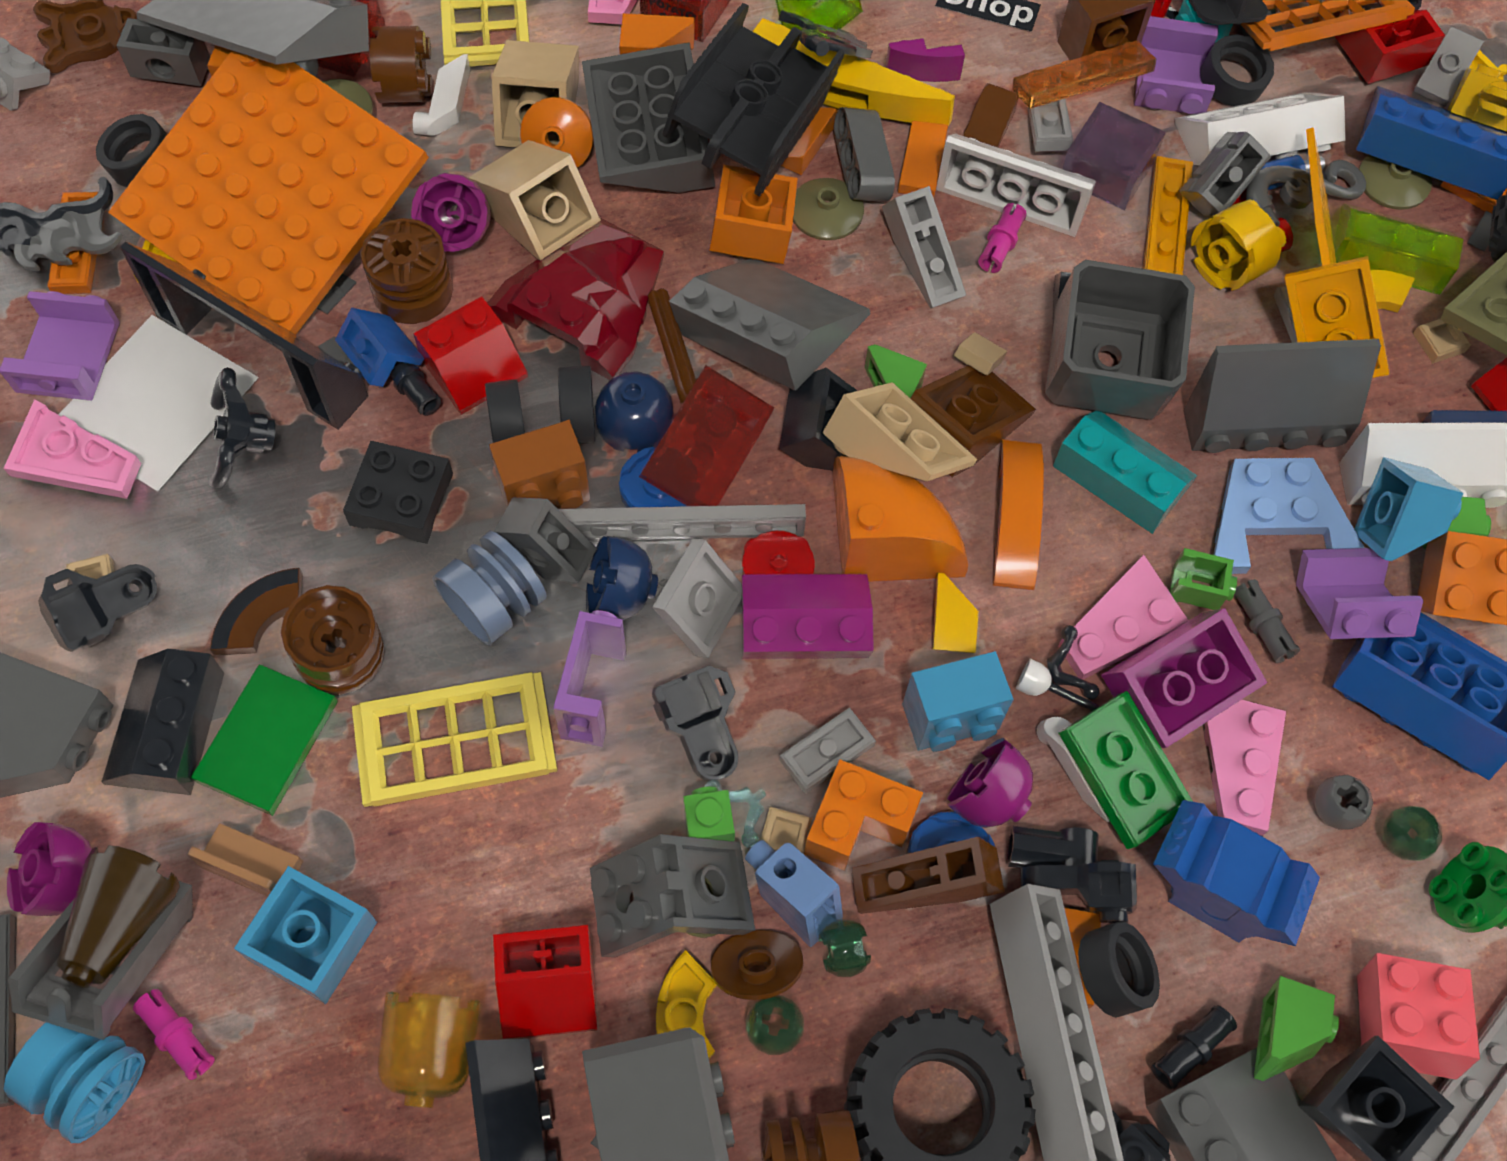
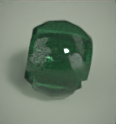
[1383,805,1443,861]
[819,919,871,978]
[745,995,804,1055]

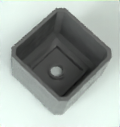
[1045,259,1195,420]
[582,1027,735,1161]

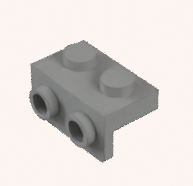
[0,37,50,110]

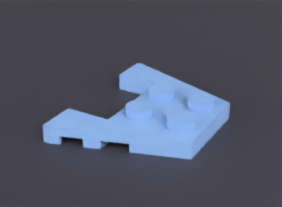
[1213,458,1365,574]

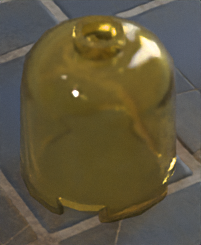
[377,992,482,1108]

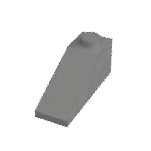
[882,186,966,308]

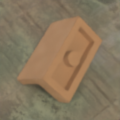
[187,823,303,897]

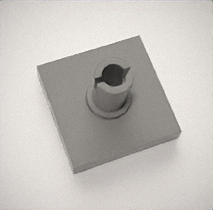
[652,538,742,658]

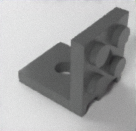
[590,834,755,958]

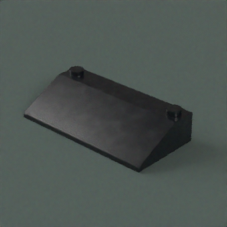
[120,242,368,430]

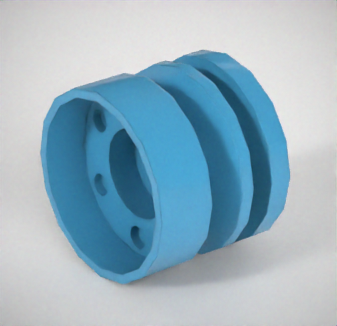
[3,1022,145,1143]

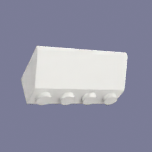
[1175,92,1346,166]
[936,134,1096,237]
[1339,423,1507,508]

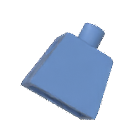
[745,840,843,948]

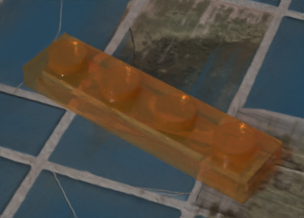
[1012,40,1157,109]

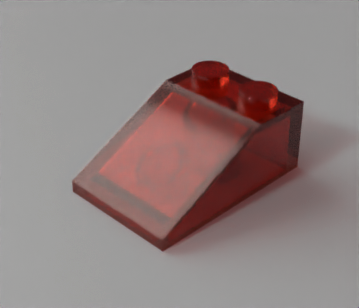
[639,365,775,506]

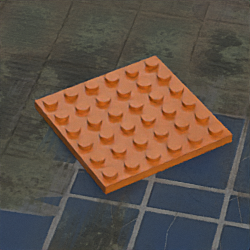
[108,50,429,335]

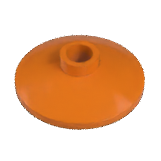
[520,97,594,168]

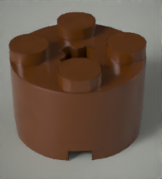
[370,26,433,103]

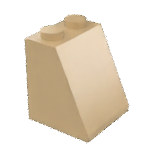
[491,40,579,147]
[469,140,601,260]

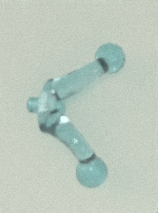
[705,780,767,848]

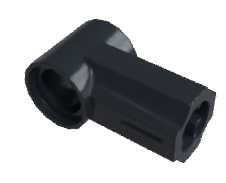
[1007,826,1099,868]

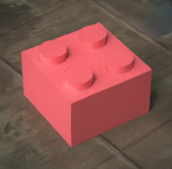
[1357,953,1480,1080]

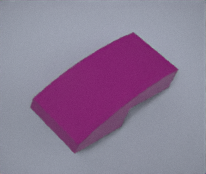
[885,38,965,82]

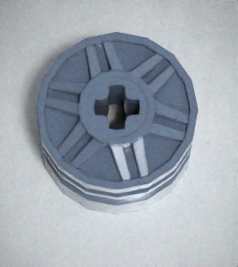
[432,530,547,646]

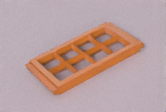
[1240,0,1415,51]

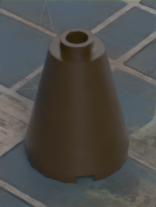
[57,845,180,988]

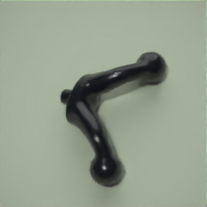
[1047,625,1100,700]

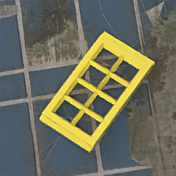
[441,0,529,66]
[352,672,557,807]

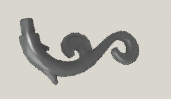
[1245,160,1366,227]

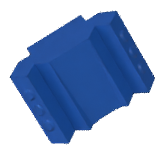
[1153,800,1320,946]

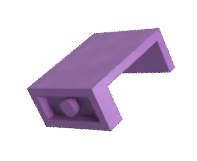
[1134,16,1218,114]
[0,291,120,401]
[1296,548,1423,639]
[553,610,626,747]

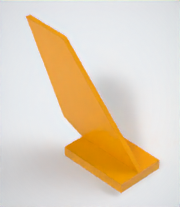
[1285,127,1390,378]

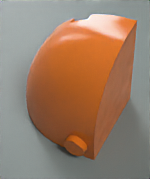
[832,456,968,582]

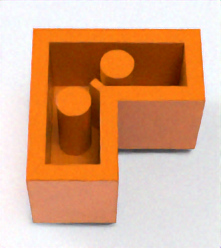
[804,759,923,871]

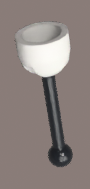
[1016,658,1100,711]

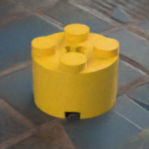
[1191,199,1286,290]

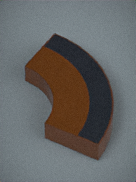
[210,568,303,656]

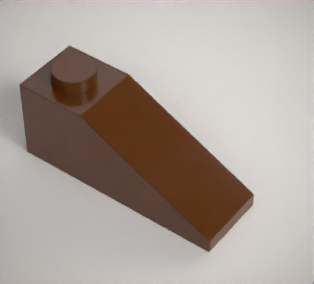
[851,837,1005,914]

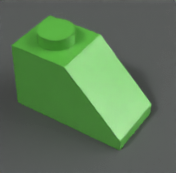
[1254,976,1339,1081]

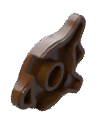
[33,0,137,73]

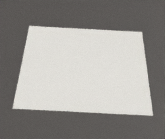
[58,315,259,492]

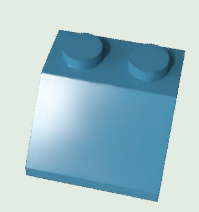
[1354,457,1464,561]

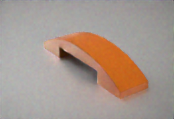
[993,439,1044,590]

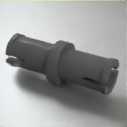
[1234,579,1300,663]

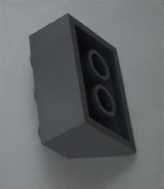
[101,648,224,795]
[465,1039,559,1161]

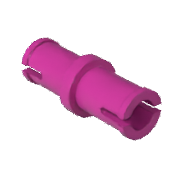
[978,203,1027,273]
[133,989,215,1080]

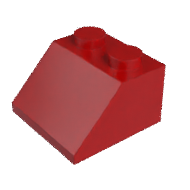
[413,296,528,415]

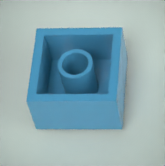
[902,651,1014,752]
[234,866,377,1004]

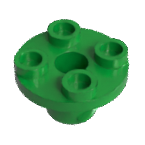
[1429,842,1507,933]

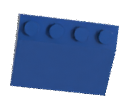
[1356,86,1507,200]
[1332,612,1507,780]

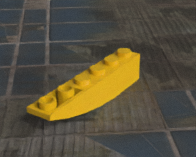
[752,18,955,126]

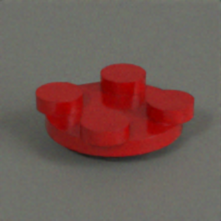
[742,531,815,575]

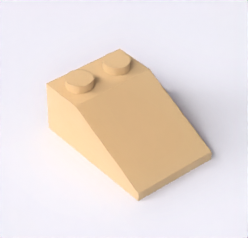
[823,382,977,481]

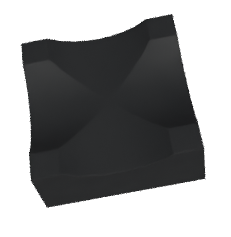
[343,441,453,544]

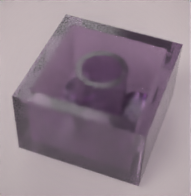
[1062,102,1166,211]

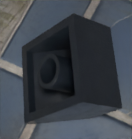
[779,367,858,471]
[1298,1036,1454,1161]

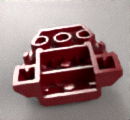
[487,218,664,380]

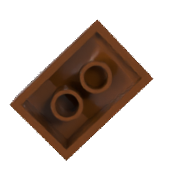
[910,365,1036,478]

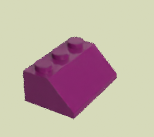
[742,574,874,659]
[1101,608,1268,748]

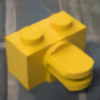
[1447,64,1507,132]

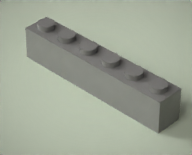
[990,884,1124,1161]

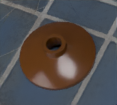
[711,930,804,1000]

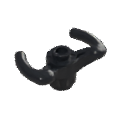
[208,367,275,489]

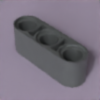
[834,107,895,202]

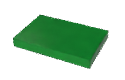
[191,664,338,816]
[1059,691,1193,849]

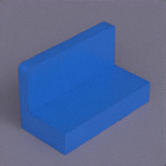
[335,307,424,387]

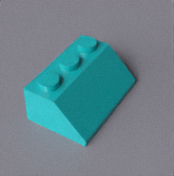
[1053,411,1198,534]

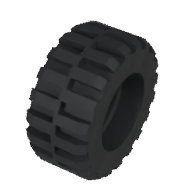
[844,1008,1036,1161]

